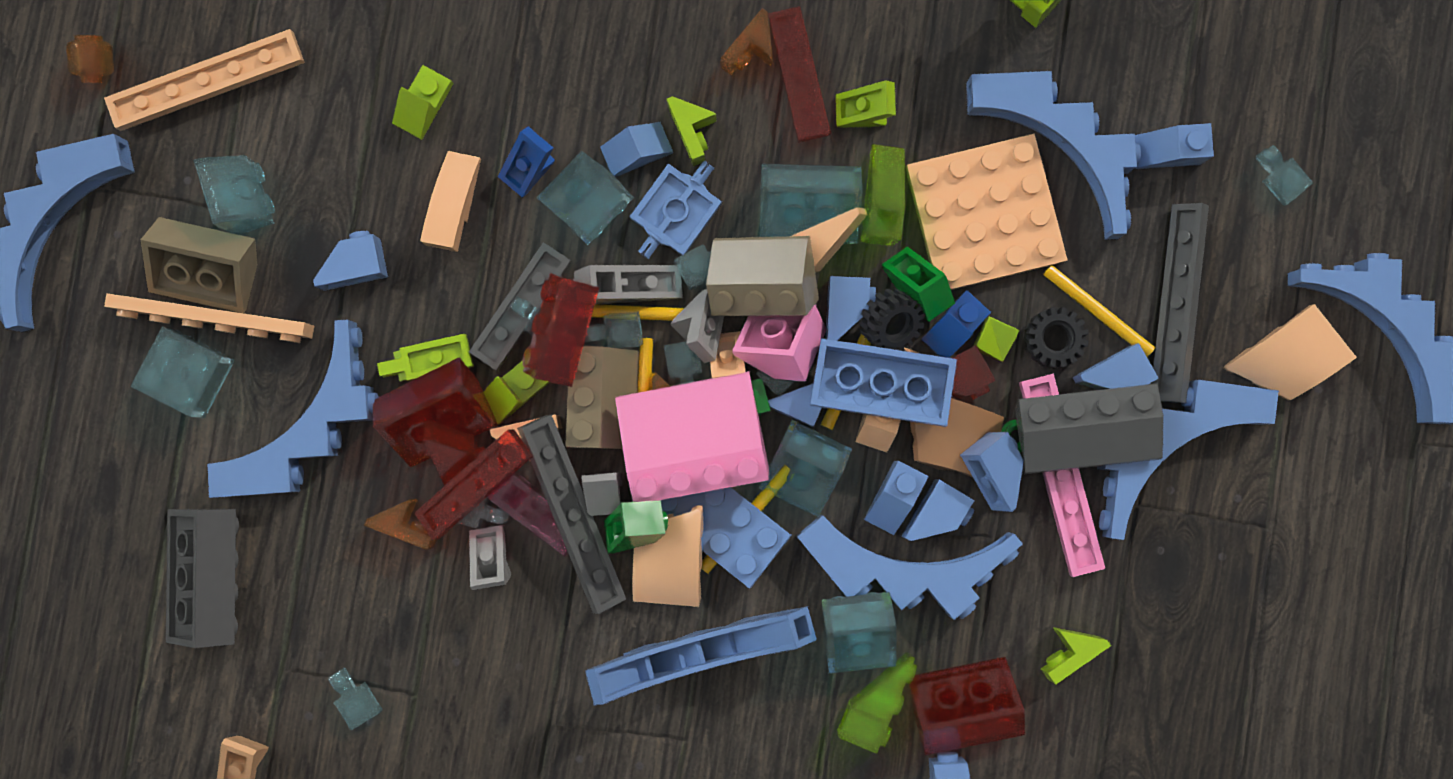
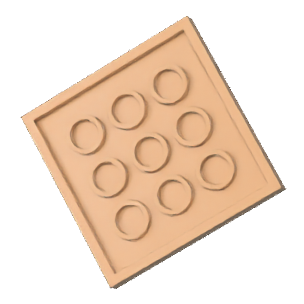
[905,133,1068,290]

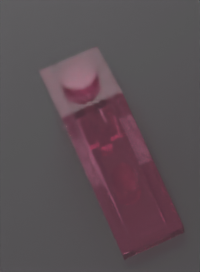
[482,462,568,557]

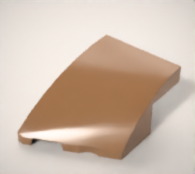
[910,398,1004,478]

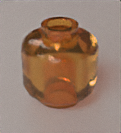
[66,35,114,83]

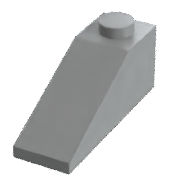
[574,265,683,305]

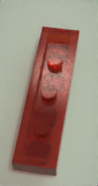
[768,6,831,143]
[414,429,533,540]

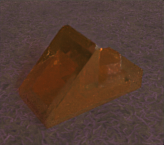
[720,8,773,76]
[364,499,439,550]

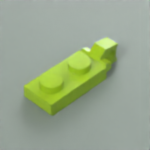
[377,334,474,382]

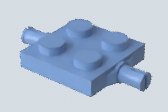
[630,161,722,259]

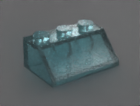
[759,164,863,244]

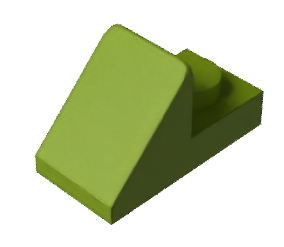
[392,65,454,140]
[835,80,896,128]
[667,96,717,166]
[477,357,550,425]
[1041,627,1111,685]

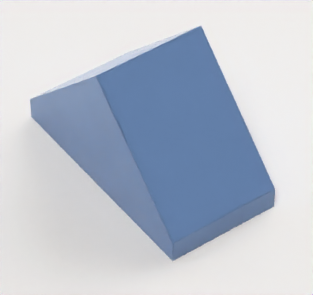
[600,122,673,178]
[768,383,822,427]

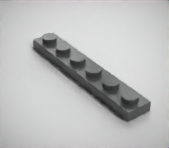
[1152,203,1209,403]
[517,415,626,614]

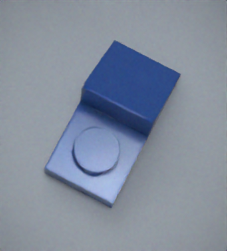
[498,126,555,198]
[921,290,991,358]

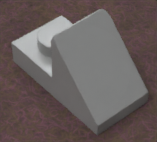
[671,289,724,363]
[582,473,622,516]
[469,525,511,590]

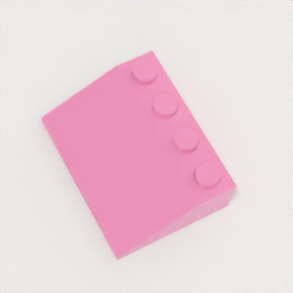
[615,372,769,502]

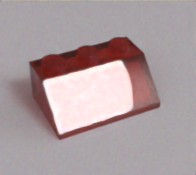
[522,273,600,387]
[373,357,497,467]
[907,657,1025,755]

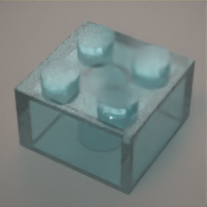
[130,327,235,418]
[821,592,896,673]

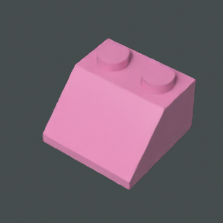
[732,304,826,381]

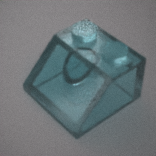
[536,151,634,245]
[194,155,275,235]
[759,420,852,517]

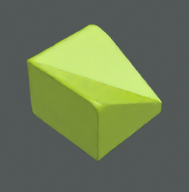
[972,316,1019,362]

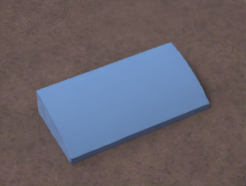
[810,338,957,427]

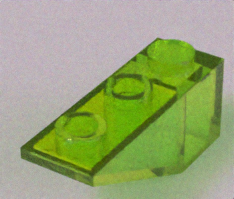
[861,144,905,246]
[837,652,917,754]

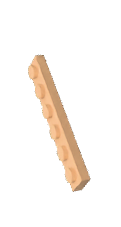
[104,29,305,131]
[104,294,314,343]

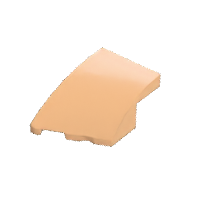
[1224,304,1357,400]
[632,505,703,607]

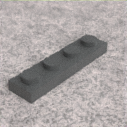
[469,242,572,371]

